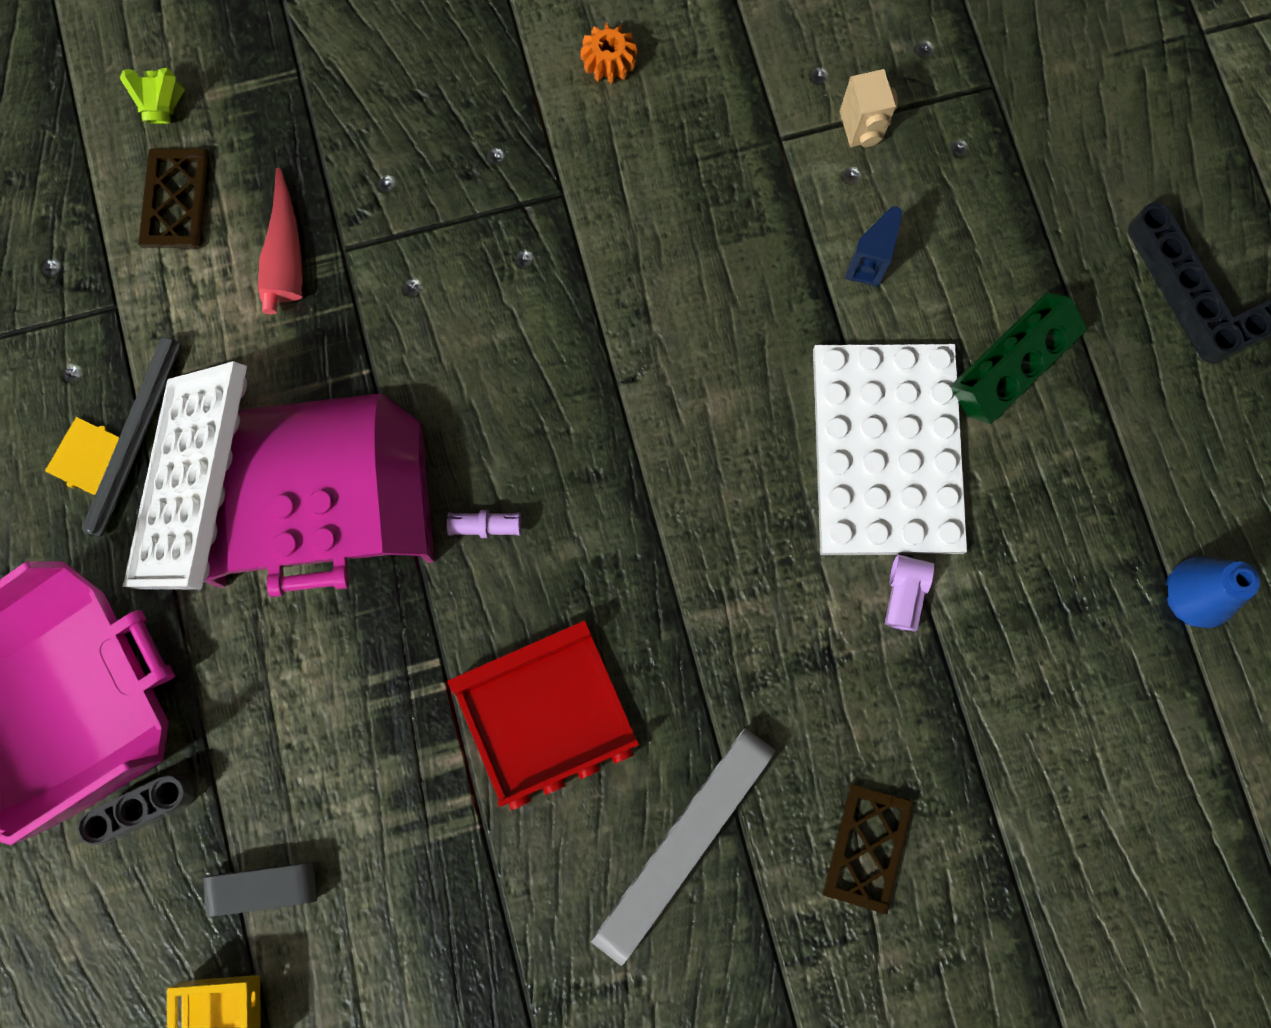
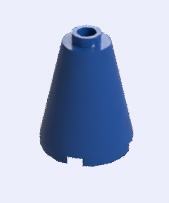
[1166,556,1260,628]

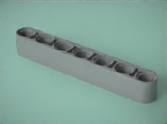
[591,727,776,966]

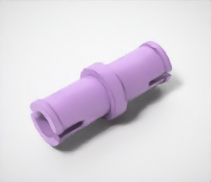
[447,510,522,538]

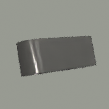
[77,776,196,845]
[203,862,318,917]

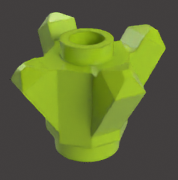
[120,68,185,124]

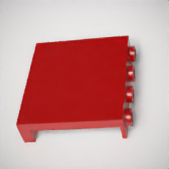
[447,621,639,811]

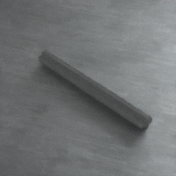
[82,337,181,537]

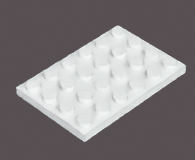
[813,344,967,555]
[123,361,247,589]

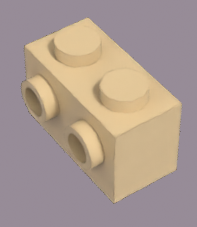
[840,69,898,147]

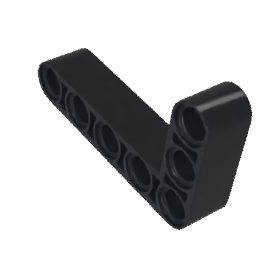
[1128,202,1271,364]

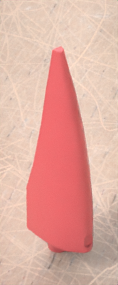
[258,168,303,314]

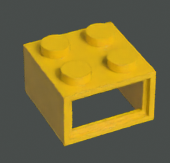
[167,975,261,1028]

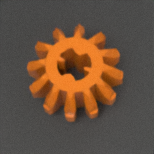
[580,22,638,84]

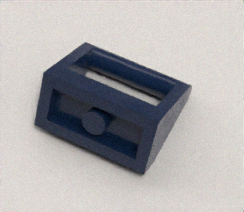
[845,206,902,287]

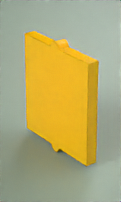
[45,417,119,495]

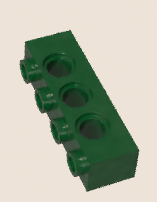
[950,293,1087,424]

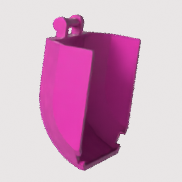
[205,393,435,597]
[0,561,175,845]

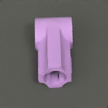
[884,555,934,632]

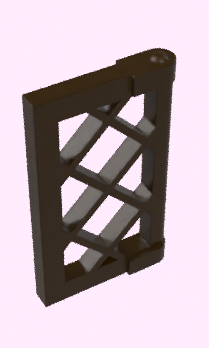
[138,148,210,249]
[822,784,915,915]

